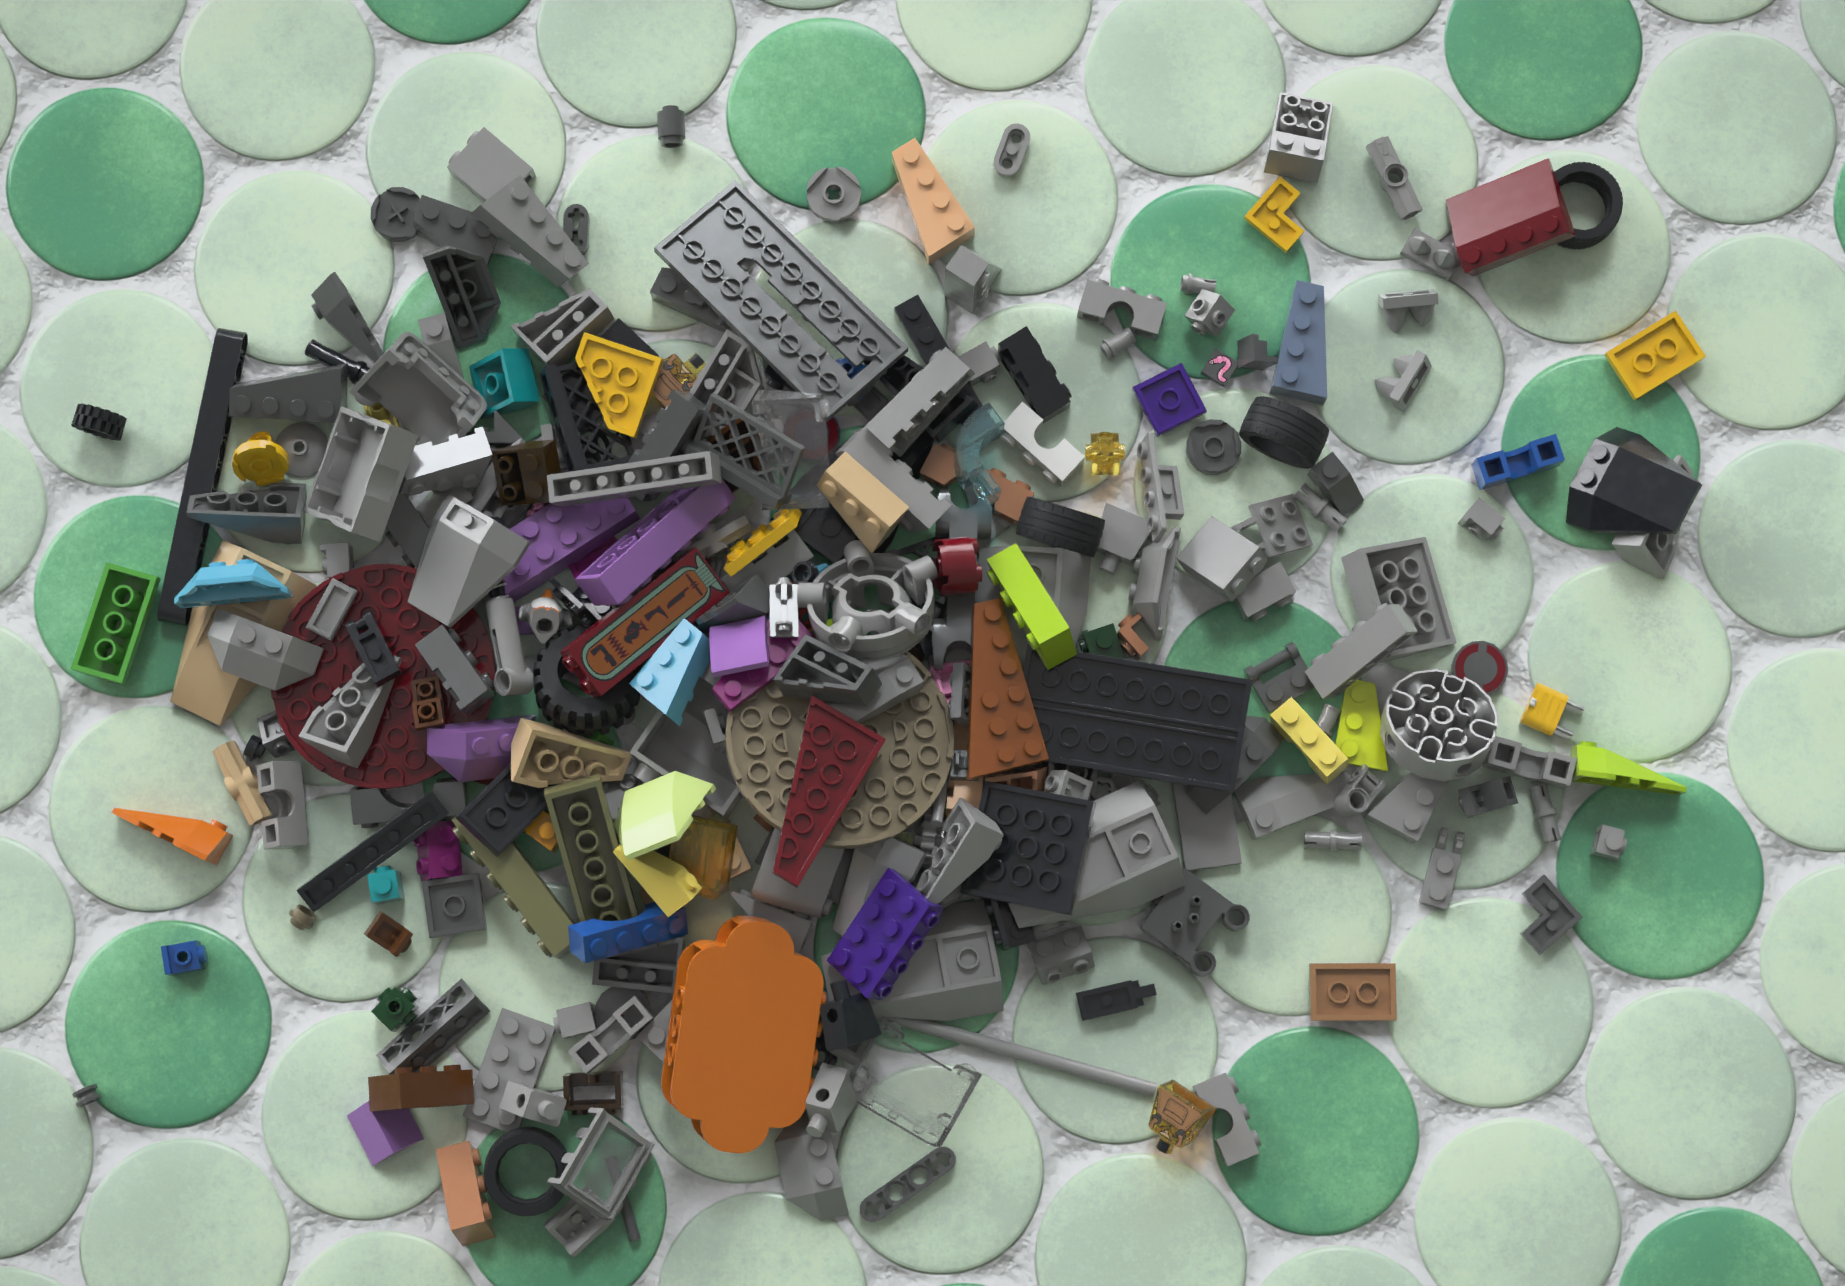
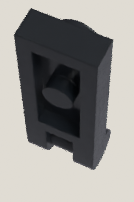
[345,610,402,688]

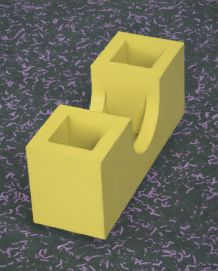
[1270,697,1348,785]

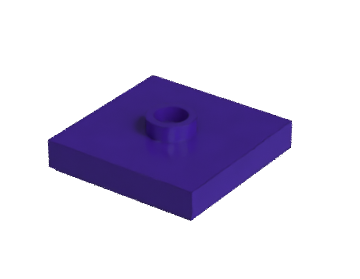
[1132,363,1207,437]

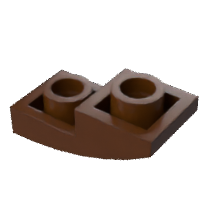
[411,675,445,730]

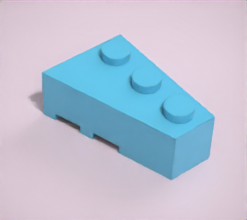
[629,618,710,726]

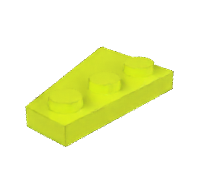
[1335,680,1388,772]

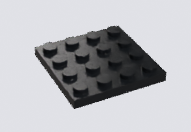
[960,781,1096,916]

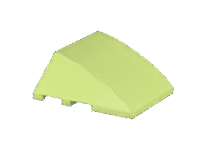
[614,771,716,860]

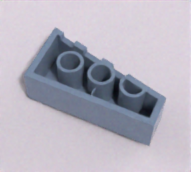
[1270,280,1327,405]

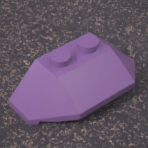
[427,714,536,782]

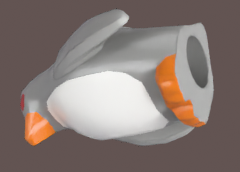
[518,588,573,644]

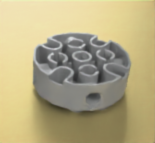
[1380,669,1498,782]

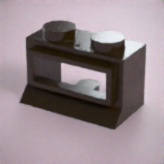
[563,1071,624,1115]

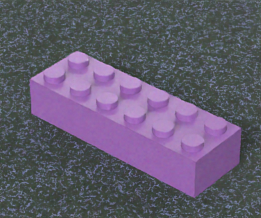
[575,477,736,606]
[488,497,640,603]

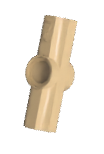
[212,740,273,826]

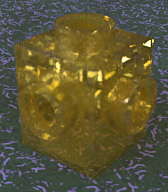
[1085,432,1125,475]

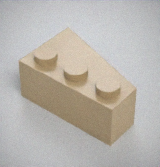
[817,452,909,554]

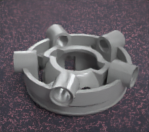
[797,540,938,662]

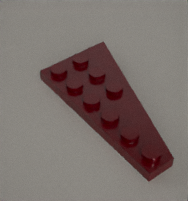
[772,695,886,888]

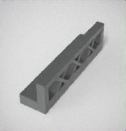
[376,978,490,1074]

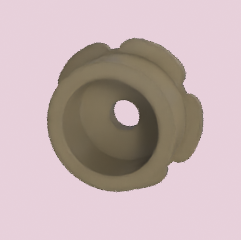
[289,904,316,930]

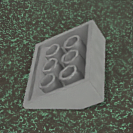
[1341,537,1456,663]

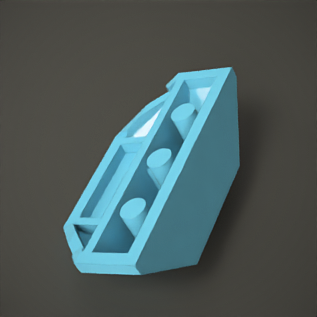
[174,559,293,608]

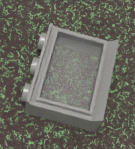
[547,1107,655,1220]

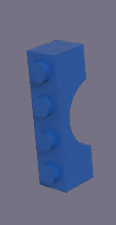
[568,902,688,963]

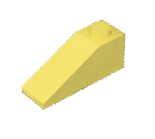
[613,844,702,917]

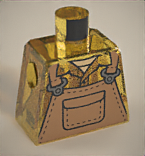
[651,353,706,409]
[1148,1079,1216,1154]

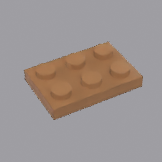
[1309,963,1397,1021]

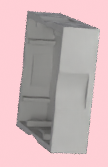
[303,406,419,542]

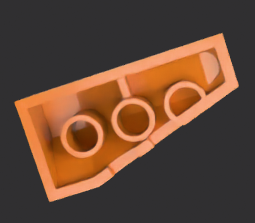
[111,808,233,865]

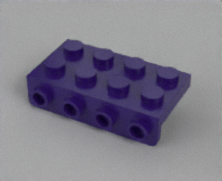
[826,868,943,1000]

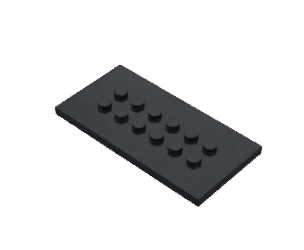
[1023,643,1252,793]

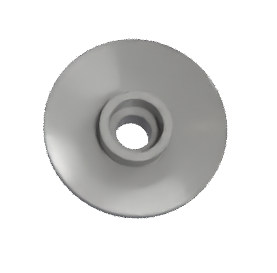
[275,422,328,477]

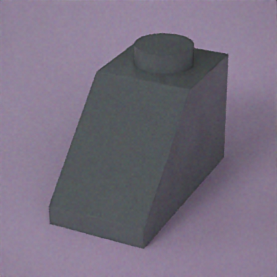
[1307,451,1364,516]

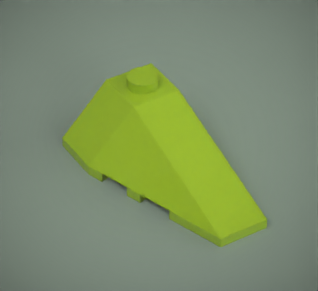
[1570,741,1686,795]

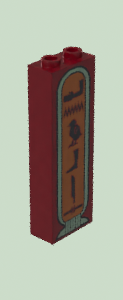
[560,547,730,697]

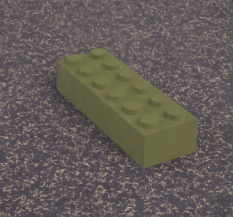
[544,773,639,922]
[452,816,576,959]

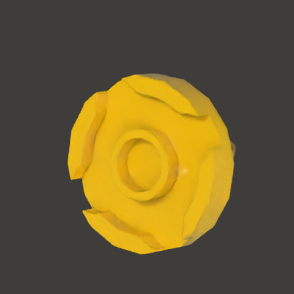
[232,431,289,486]

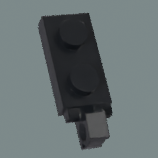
[1076,980,1157,1021]

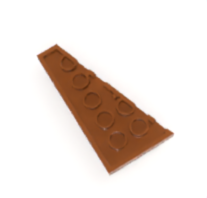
[966,598,1049,781]

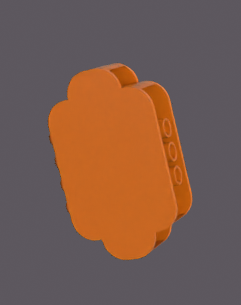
[661,915,826,1153]

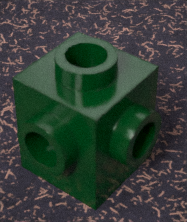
[371,987,419,1032]

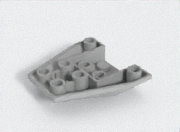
[408,495,531,628]

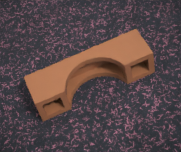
[919,443,1034,526]

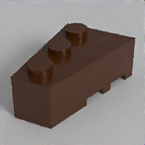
[368,1065,474,1112]

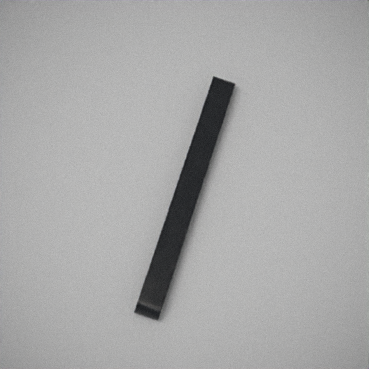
[157,328,248,626]

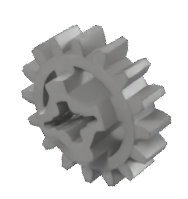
[914,806,945,868]

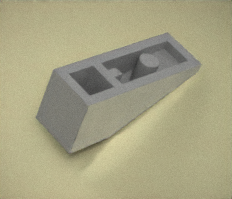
[418,313,464,379]

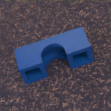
[1471,434,1565,490]

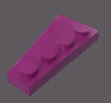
[712,618,815,713]

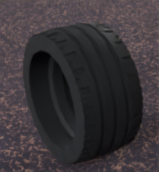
[1554,162,1623,250]
[1239,396,1329,469]
[1016,496,1105,558]
[484,1127,567,1216]

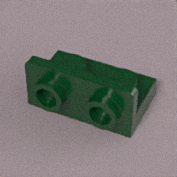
[1078,623,1125,659]

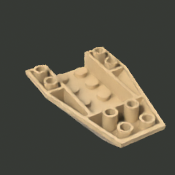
[170,540,317,726]

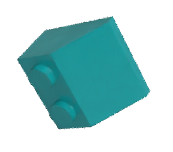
[469,348,540,419]

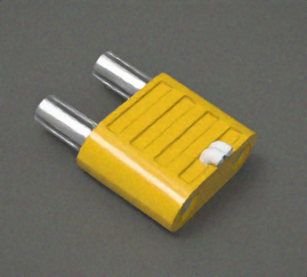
[1520,682,1584,741]

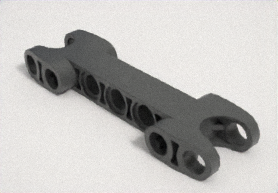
[931,487,992,670]

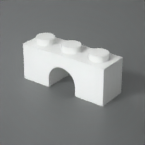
[1000,402,1085,486]

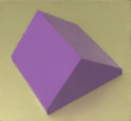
[347,1101,424,1166]

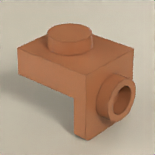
[1117,613,1149,660]

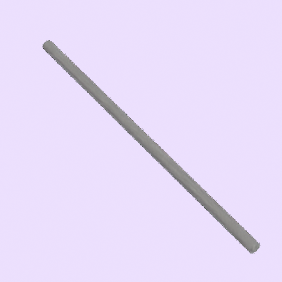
[823,991,1157,1097]

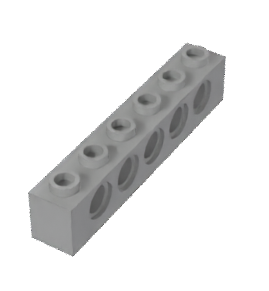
[547,451,722,507]

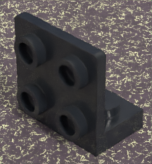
[548,576,613,628]
[984,899,1036,950]

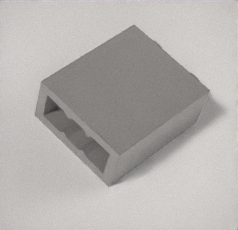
[447,127,536,202]
[1176,516,1268,602]

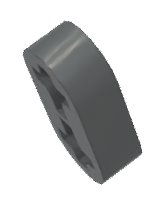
[563,204,590,255]

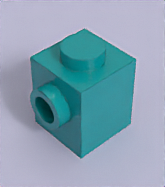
[367,866,405,905]

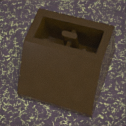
[491,439,561,506]

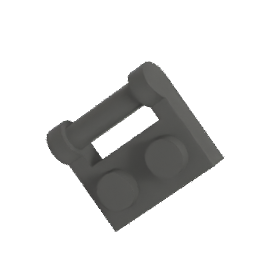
[1244,642,1314,714]

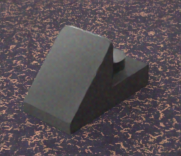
[466,410,522,448]

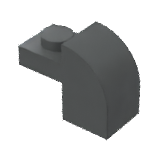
[1458,776,1518,818]

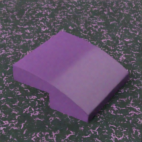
[709,616,770,677]

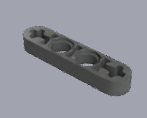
[860,1147,956,1222]

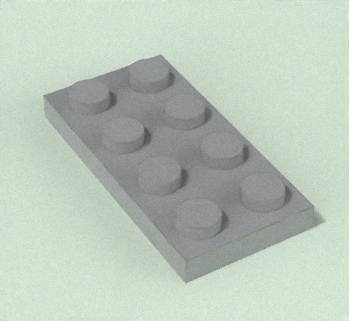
[463,1008,555,1132]

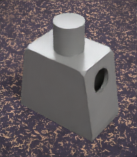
[1097,503,1151,575]
[805,1063,857,1138]
[499,1080,567,1127]

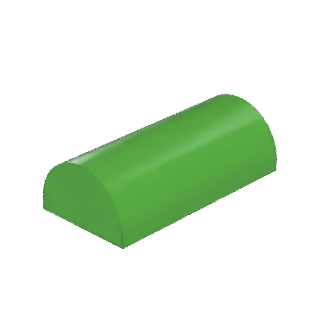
[71,562,161,686]

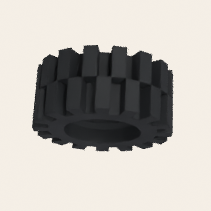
[71,403,127,441]

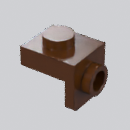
[364,911,413,957]

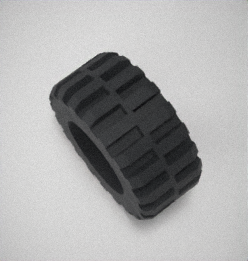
[533,624,641,737]

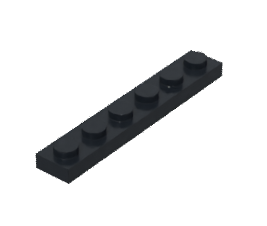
[894,295,1000,451]
[296,791,449,913]

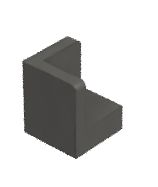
[1237,334,1278,370]

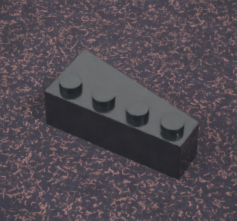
[863,355,979,443]

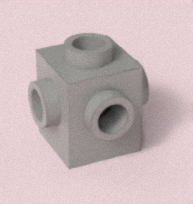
[1185,289,1235,337]

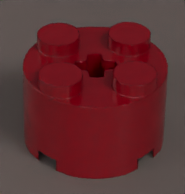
[932,537,983,596]

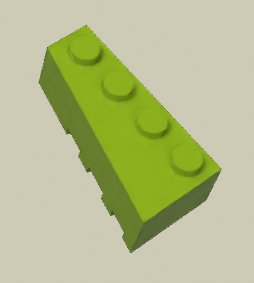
[986,543,1077,670]

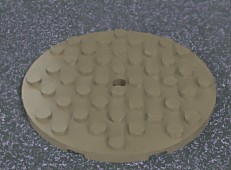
[725,630,954,849]

